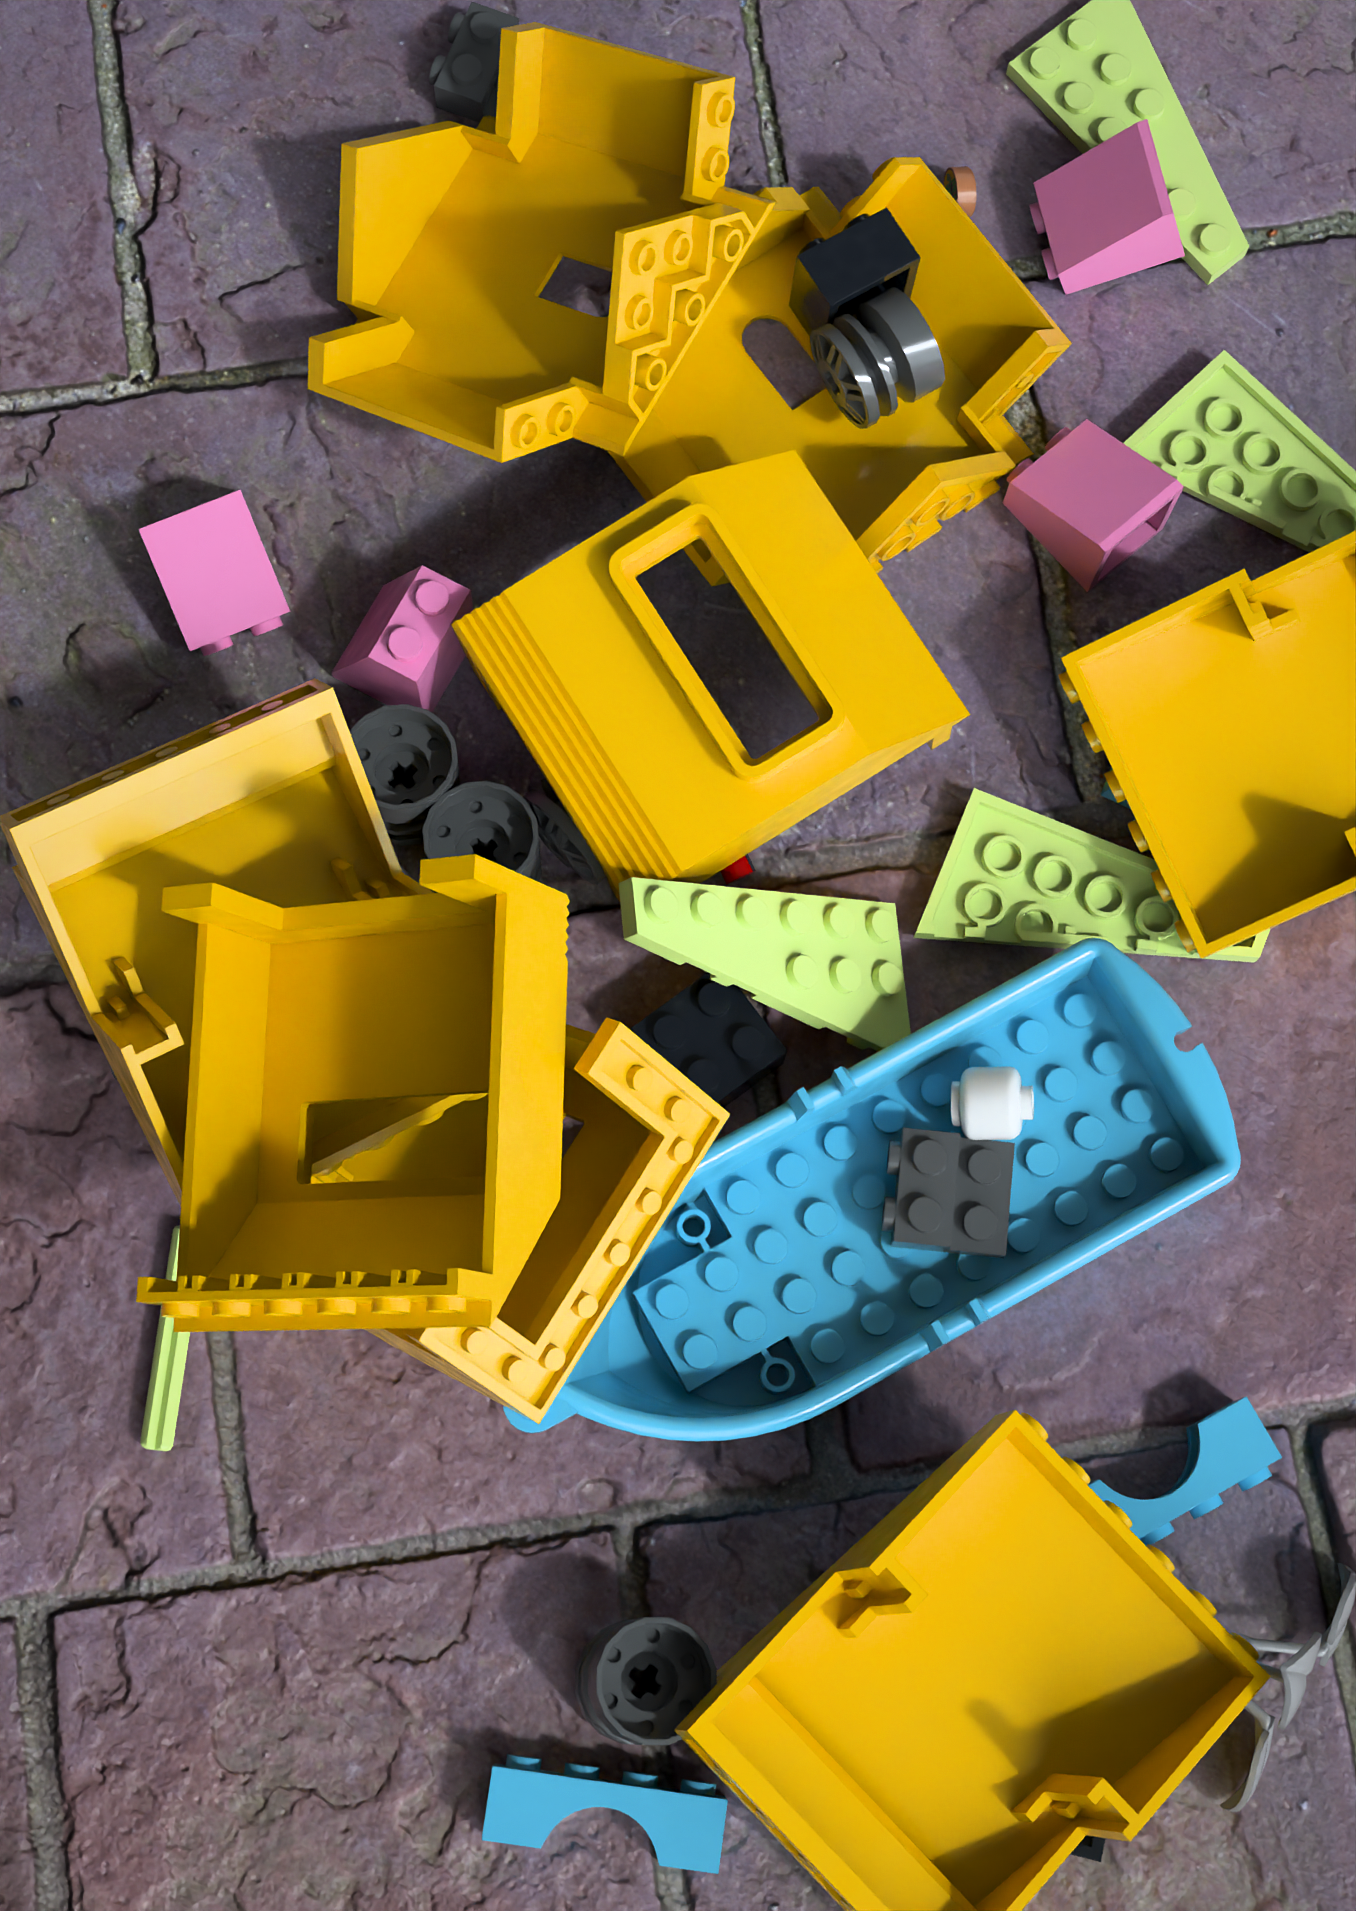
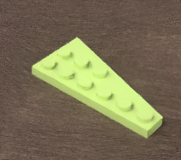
[1006,0,1249,285]
[1123,350,1356,552]
[913,788,1270,962]
[618,877,911,1051]

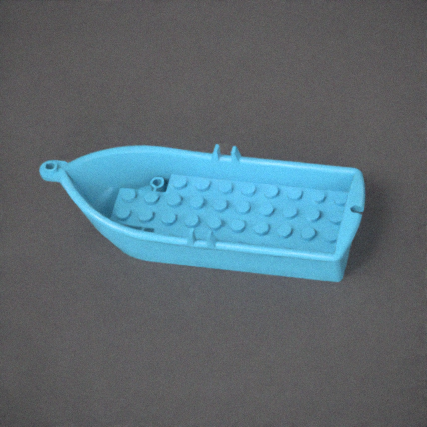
[503,938,1241,1442]

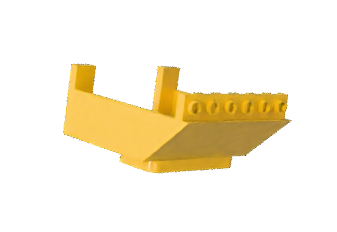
[451,449,971,902]
[136,854,570,1332]
[311,1017,730,1424]

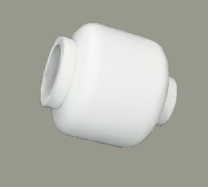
[951,1066,1034,1140]

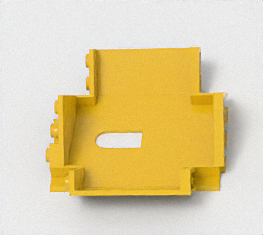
[307,22,776,463]
[608,157,1072,587]

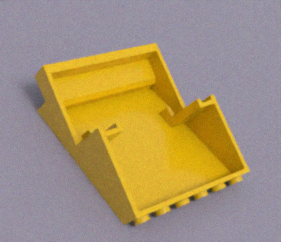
[1058,530,1356,959]
[0,678,489,1207]
[674,1410,1271,1911]

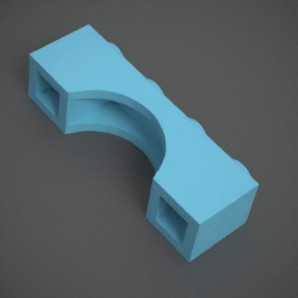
[1088,1396,1282,1546]
[482,1754,728,1874]

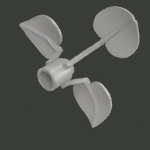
[1220,1563,1356,1812]

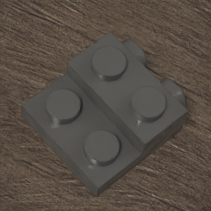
[429,2,519,123]
[881,1128,1015,1258]

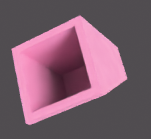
[1029,119,1185,295]
[1003,419,1184,592]
[138,490,290,656]
[331,565,473,712]

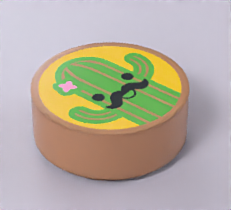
[943,166,977,218]

